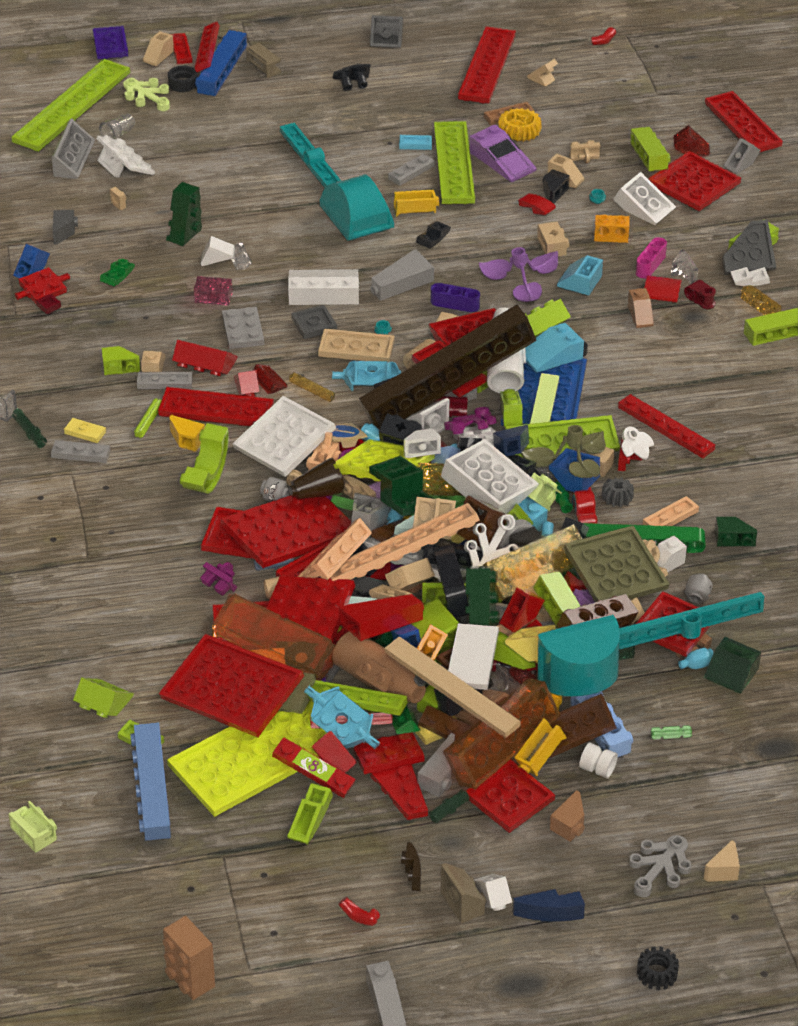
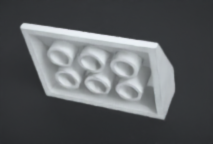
[288,269,359,305]
[441,439,539,514]

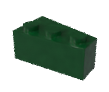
[166,182,202,246]
[466,566,500,626]

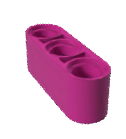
[636,237,667,279]

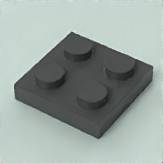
[291,305,337,339]

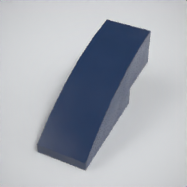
[512,889,585,922]

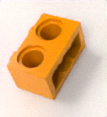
[594,214,630,243]

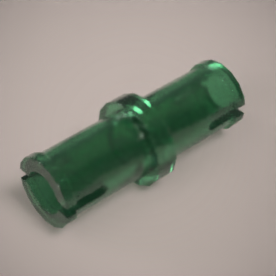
[429,789,470,823]

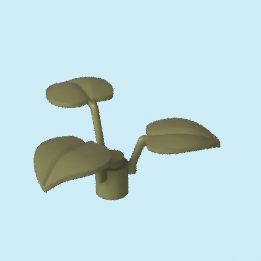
[521,425,606,478]

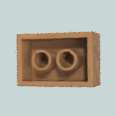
[163,916,215,1000]

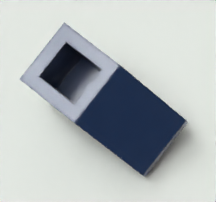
[493,425,529,457]

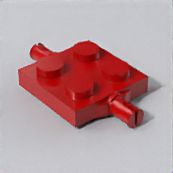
[15,267,70,304]

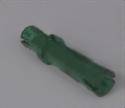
[12,408,47,448]

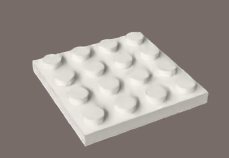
[233,396,336,477]

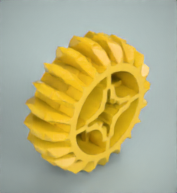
[498,108,542,142]

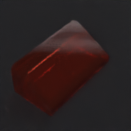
[253,364,288,394]

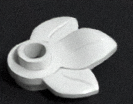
[621,426,654,460]

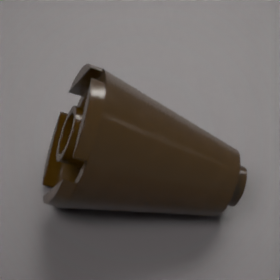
[289,458,344,499]

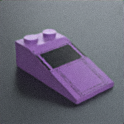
[469,125,537,182]

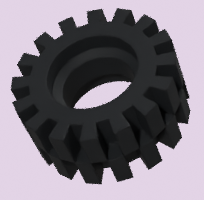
[637,946,679,990]

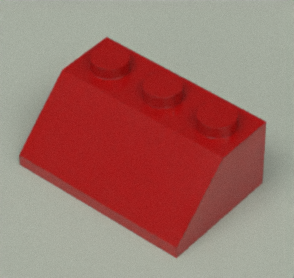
[172,340,238,377]

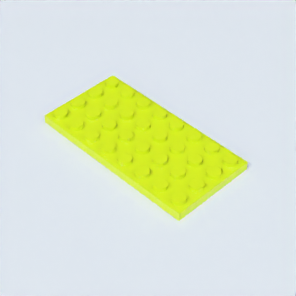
[167,700,326,817]

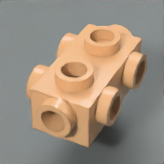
[306,432,341,471]

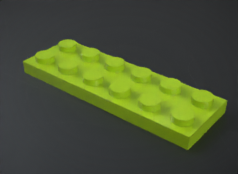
[505,415,620,457]

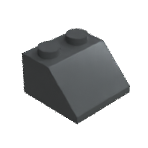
[370,15,404,48]

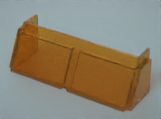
[212,593,335,681]

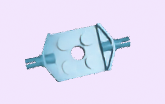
[332,361,401,391]
[304,685,380,749]

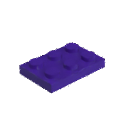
[93,26,129,59]

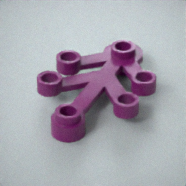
[444,407,497,434]

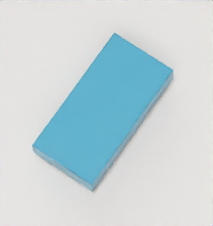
[399,135,432,150]

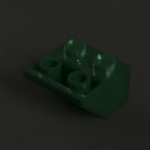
[704,637,761,694]

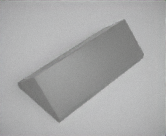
[52,118,95,179]

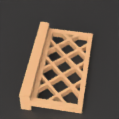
[298,518,372,580]

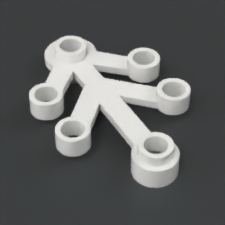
[464,514,519,573]

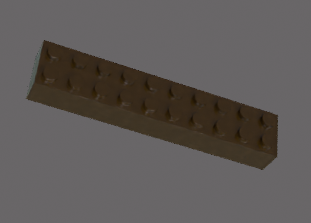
[359,305,537,430]

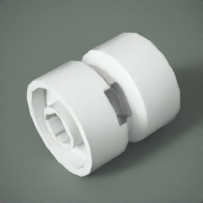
[579,743,618,779]

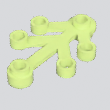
[123,78,170,111]

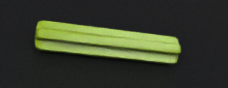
[134,398,162,438]

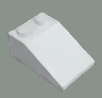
[613,172,676,225]

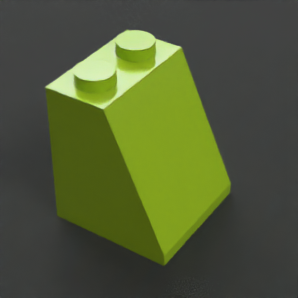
[411,599,459,659]

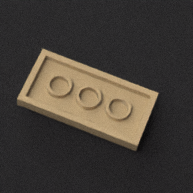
[318,329,395,362]

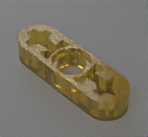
[741,285,782,315]

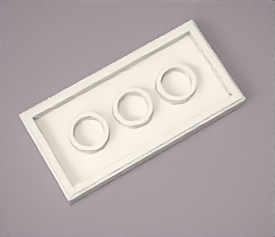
[448,624,499,690]

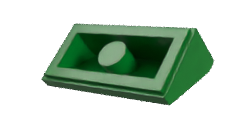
[392,705,421,734]

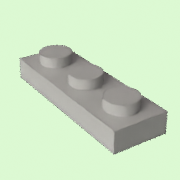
[388,154,435,186]
[137,372,193,390]
[51,440,110,463]

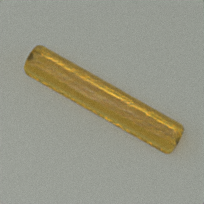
[289,372,335,402]

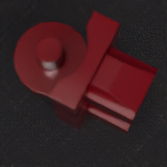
[434,395,468,418]

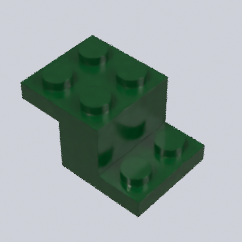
[369,456,434,516]

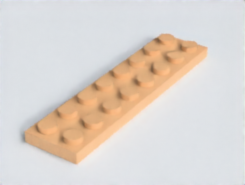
[330,503,480,581]

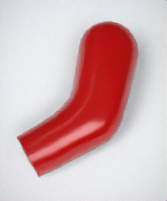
[591,27,616,45]
[338,897,380,926]

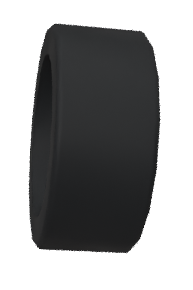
[168,65,197,92]

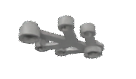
[629,835,692,897]

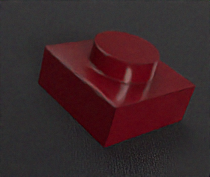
[36,294,61,314]

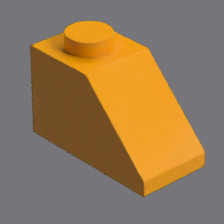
[416,624,448,660]

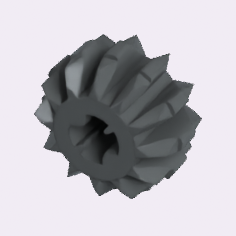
[602,477,634,507]

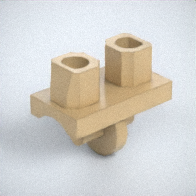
[570,140,600,163]

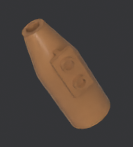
[333,631,426,704]

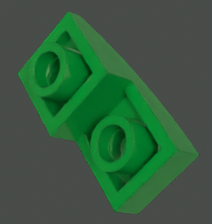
[100,259,135,286]

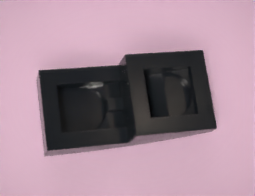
[416,221,451,248]

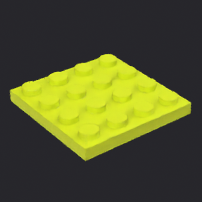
[333,439,435,481]

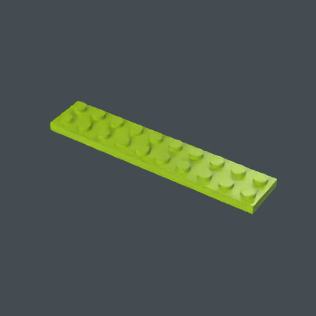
[12,59,130,152]

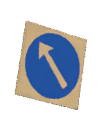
[332,423,367,448]

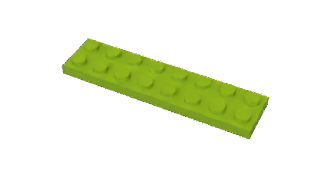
[434,121,475,205]

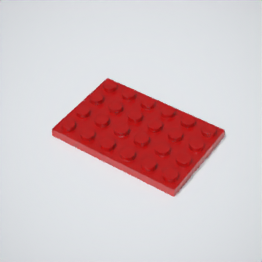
[220,495,351,568]
[159,634,304,738]

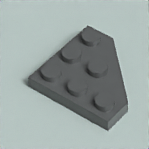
[722,220,776,275]

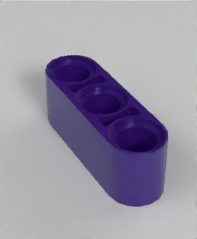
[430,283,480,312]

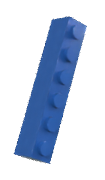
[195,30,247,96]

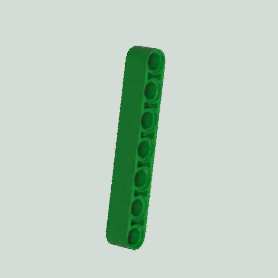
[584,523,706,553]

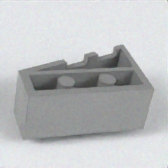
[351,493,390,532]

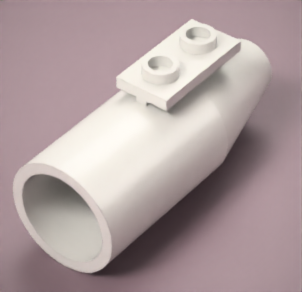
[487,308,526,393]

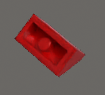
[312,731,357,773]

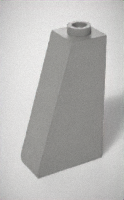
[370,249,434,301]

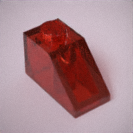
[673,125,710,156]

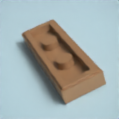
[484,102,534,125]

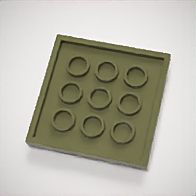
[563,526,670,602]

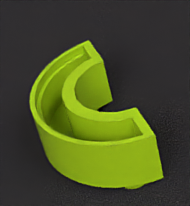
[180,423,229,494]

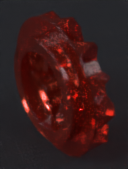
[509,666,538,690]

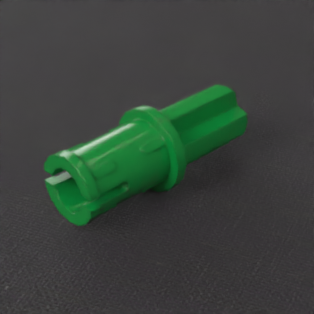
[555,482,573,513]

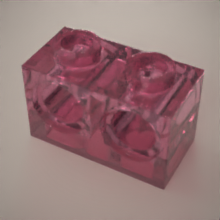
[194,276,233,305]

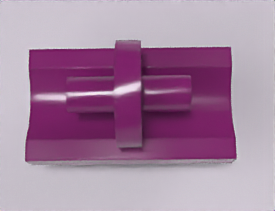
[200,562,237,596]

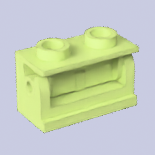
[528,473,562,511]
[9,801,57,853]

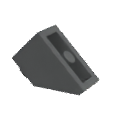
[53,210,78,245]

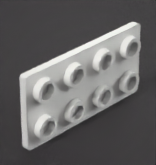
[96,135,155,177]

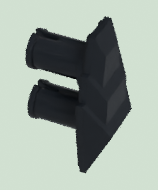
[332,63,371,91]

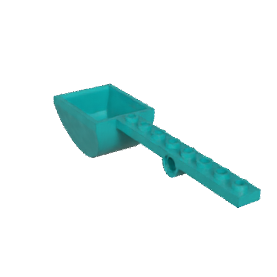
[280,122,395,241]
[537,592,765,696]

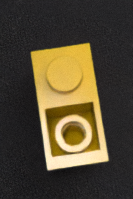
[169,415,205,452]

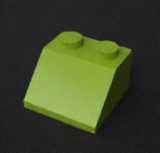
[73,677,134,718]

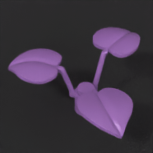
[479,247,558,302]

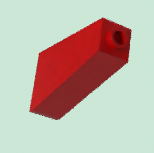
[339,594,424,641]

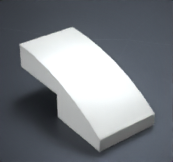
[731,267,770,286]

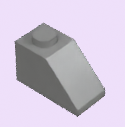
[724,138,761,174]

